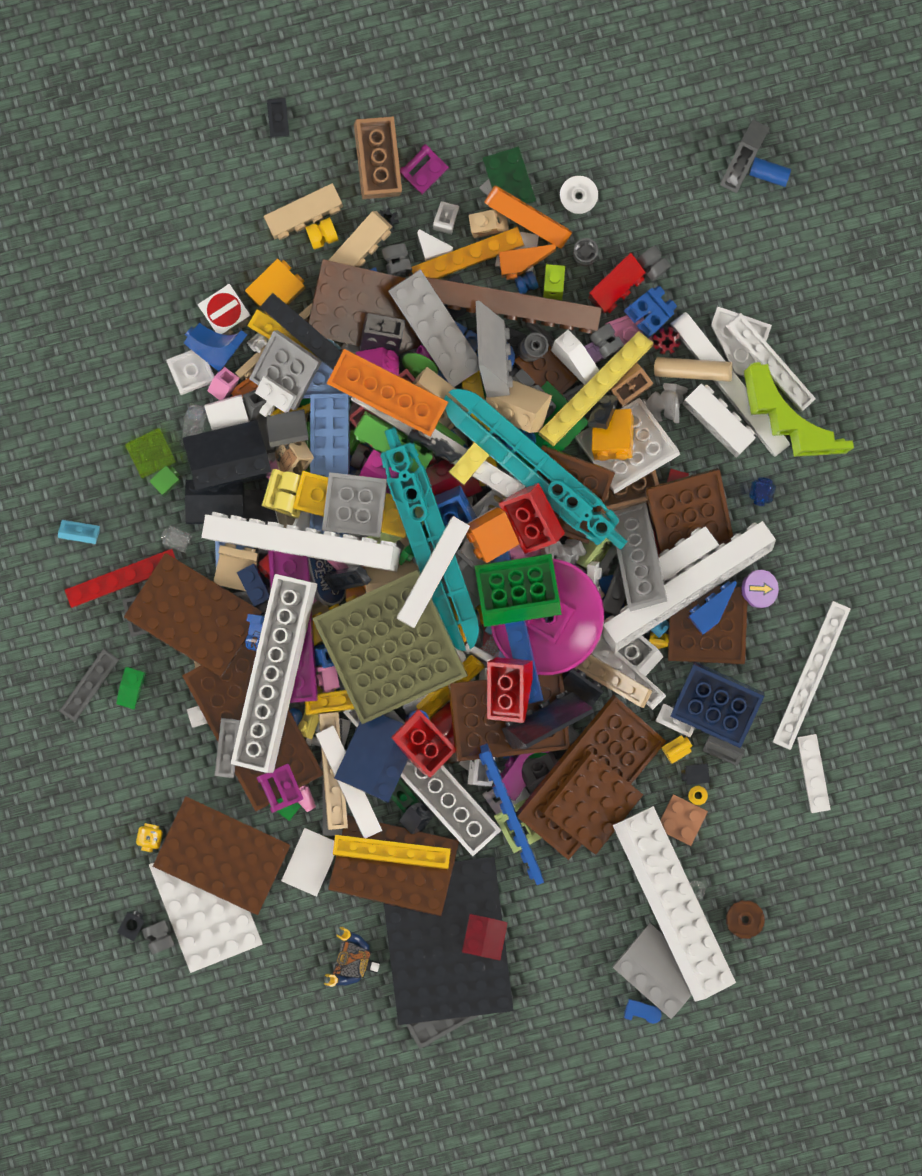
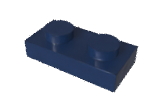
[237,564,270,607]

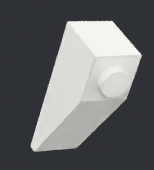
[551,330,599,385]

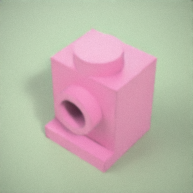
[316,665,340,693]

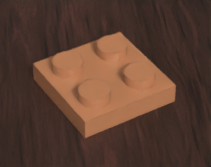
[660,794,708,846]

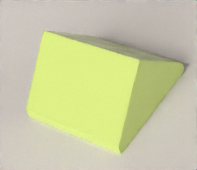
[575,538,613,573]

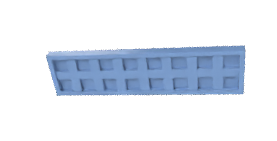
[310,394,350,538]

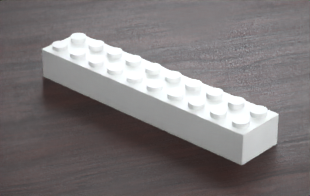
[201,512,401,572]
[602,521,776,653]
[231,574,317,773]
[343,709,501,856]
[613,806,736,1002]

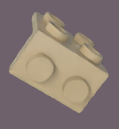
[214,543,259,591]

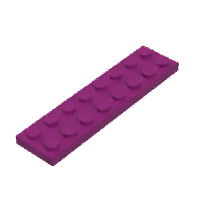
[268,550,318,703]

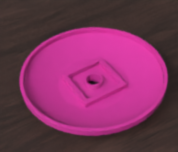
[491,559,604,675]

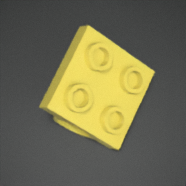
[262,469,301,519]

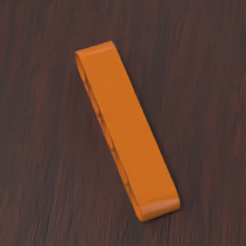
[484,185,572,249]

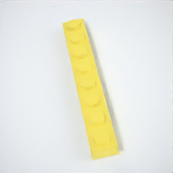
[539,331,653,447]

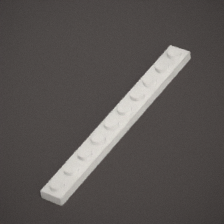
[351,397,525,498]

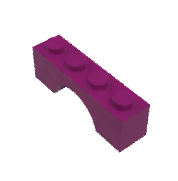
[493,751,550,801]

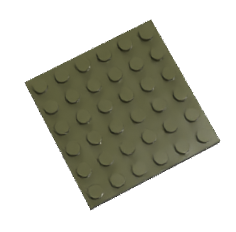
[312,569,468,724]

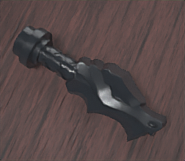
[407,429,462,464]

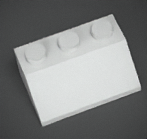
[618,636,663,699]

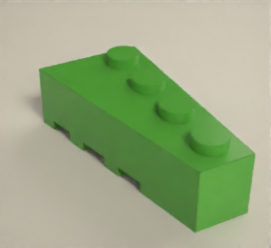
[354,411,433,472]

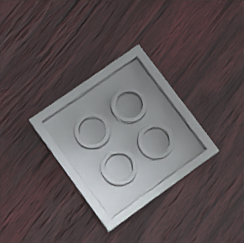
[249,330,322,410]
[322,472,387,538]

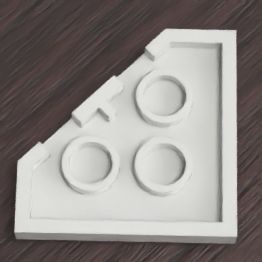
[711,307,772,377]

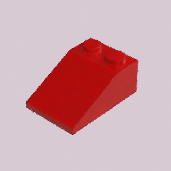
[487,657,533,723]
[391,710,456,778]

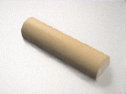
[654,357,732,382]

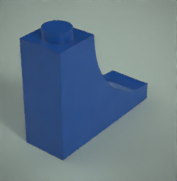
[184,323,247,372]

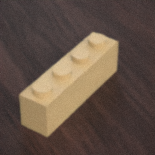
[264,183,343,240]
[329,211,393,268]

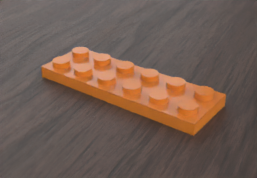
[326,349,448,437]

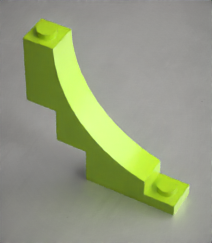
[744,362,854,457]

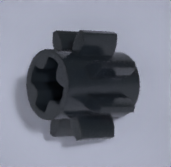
[380,208,399,231]

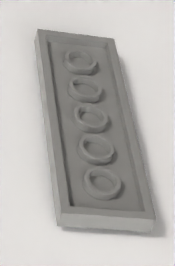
[388,270,480,387]
[614,502,667,612]

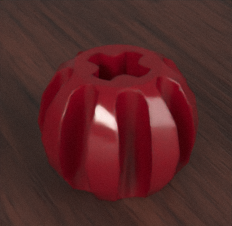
[652,326,681,355]

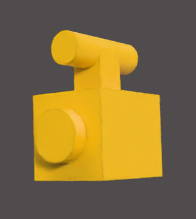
[661,735,692,764]

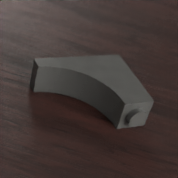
[720,120,770,193]

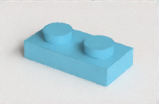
[58,520,100,544]

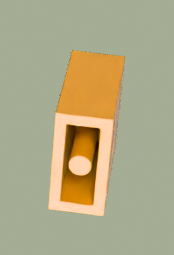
[245,258,305,316]
[592,409,634,461]

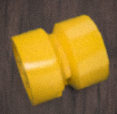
[305,217,339,250]

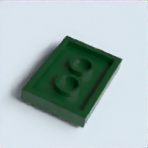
[482,146,536,204]

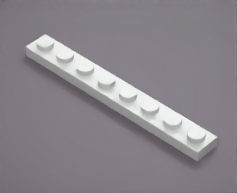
[772,601,850,750]

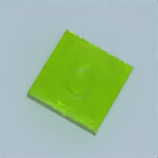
[125,428,176,479]

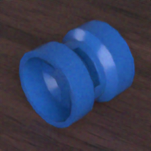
[514,270,539,294]

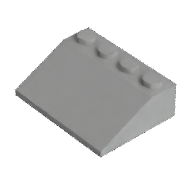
[476,301,513,398]
[612,923,692,1019]

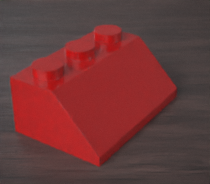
[588,253,646,314]
[499,483,565,554]

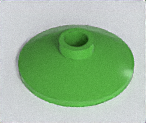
[402,353,438,377]

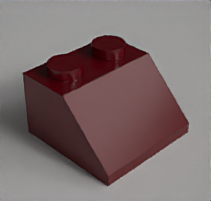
[462,914,508,960]

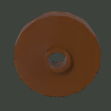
[726,900,765,939]

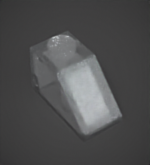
[181,403,207,447]

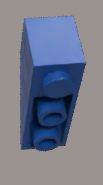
[688,581,737,635]

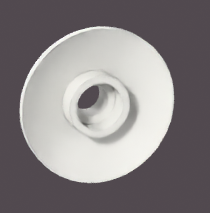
[560,176,598,214]

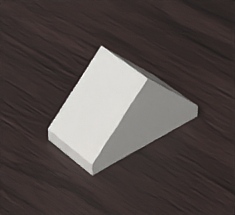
[433,201,459,235]
[417,229,453,261]

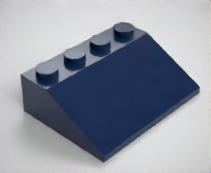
[670,662,765,748]
[334,715,408,803]

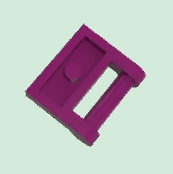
[400,144,449,195]
[257,764,304,813]

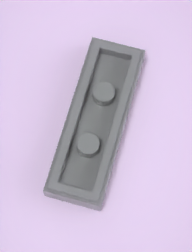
[215,718,241,778]

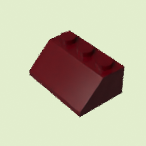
[425,459,482,498]

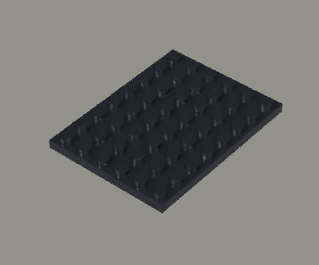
[384,857,514,1025]

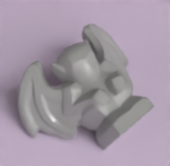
[642,383,688,423]
[540,539,587,564]

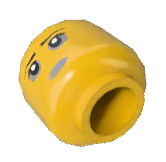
[136,823,163,852]

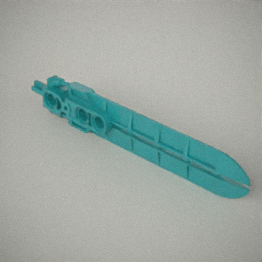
[444,389,628,550]
[380,427,479,651]

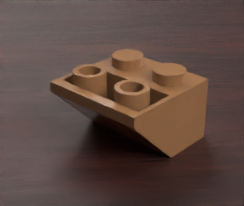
[609,362,653,408]

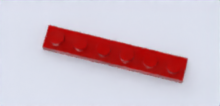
[65,549,177,608]

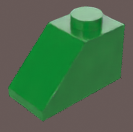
[116,667,146,710]

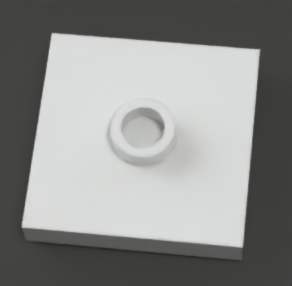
[166,350,214,395]

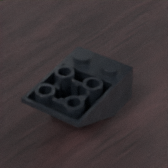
[359,312,406,356]
[563,668,604,707]

